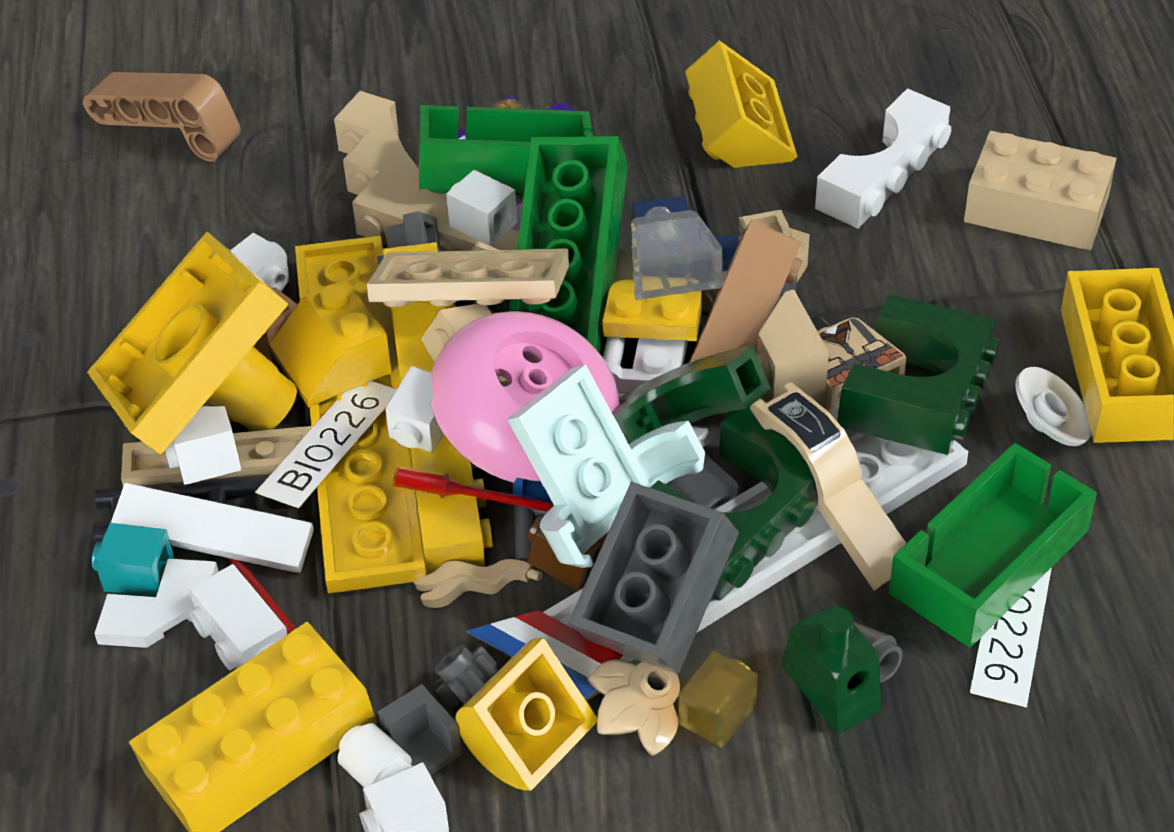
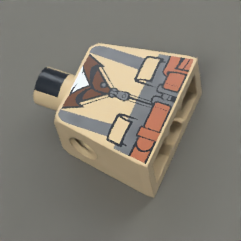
[810,316,906,410]

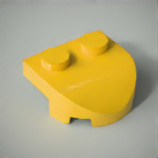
[603,279,702,341]

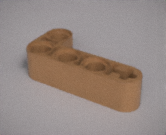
[83,72,241,162]

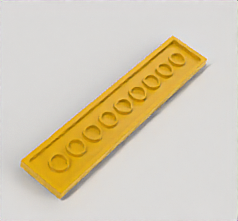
[295,236,426,594]

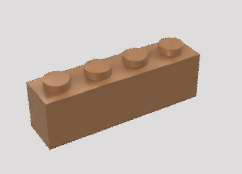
[687,220,803,416]

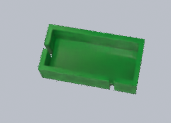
[418,105,593,196]
[889,443,1097,648]

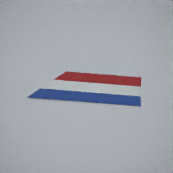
[466,610,623,698]

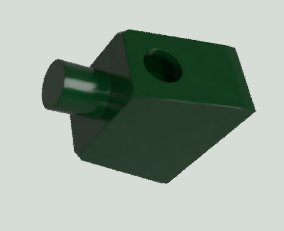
[781,605,881,735]

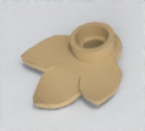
[588,660,680,756]

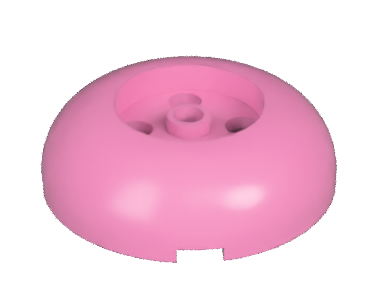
[430,311,619,486]

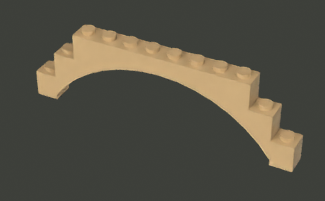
[334,91,810,314]

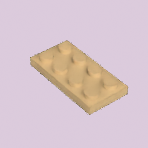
[367,249,569,307]

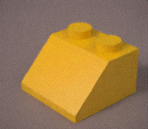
[269,279,392,407]

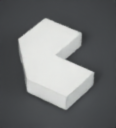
[94,558,218,648]

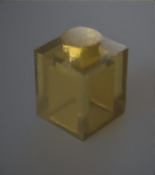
[679,651,758,748]

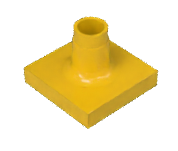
[87,232,297,455]

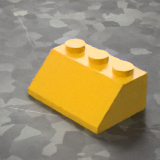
[685,40,798,168]

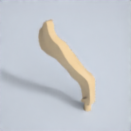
[414,559,543,608]

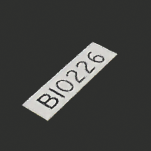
[255,381,397,508]
[970,569,1051,708]

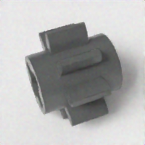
[435,645,498,709]

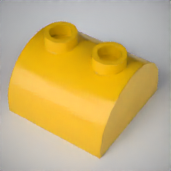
[456,638,597,791]

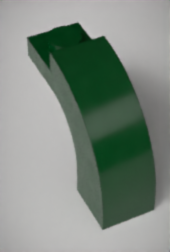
[611,345,771,444]

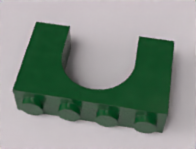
[837,294,1000,455]
[650,400,818,601]

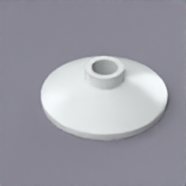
[1015,367,1091,446]

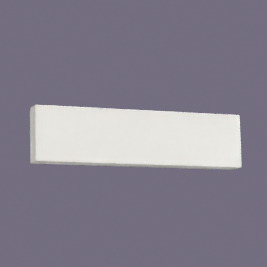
[111,483,314,574]

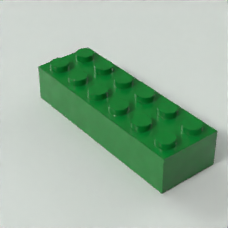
[509,136,628,357]

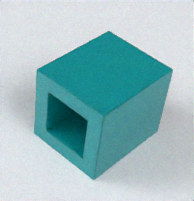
[92,523,174,597]

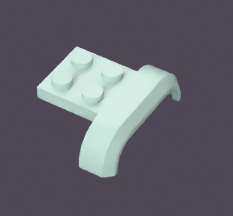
[507,365,705,568]

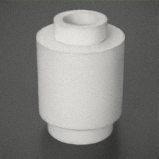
[338,723,413,787]

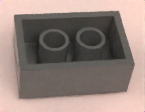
[568,481,739,675]

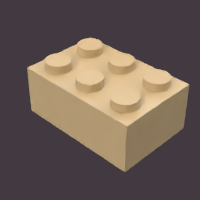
[964,131,1116,251]

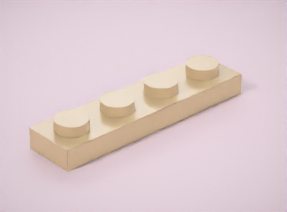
[121,426,312,487]

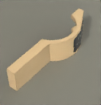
[750,382,906,591]

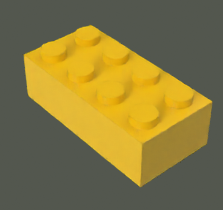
[1061,268,1174,443]
[129,621,377,832]

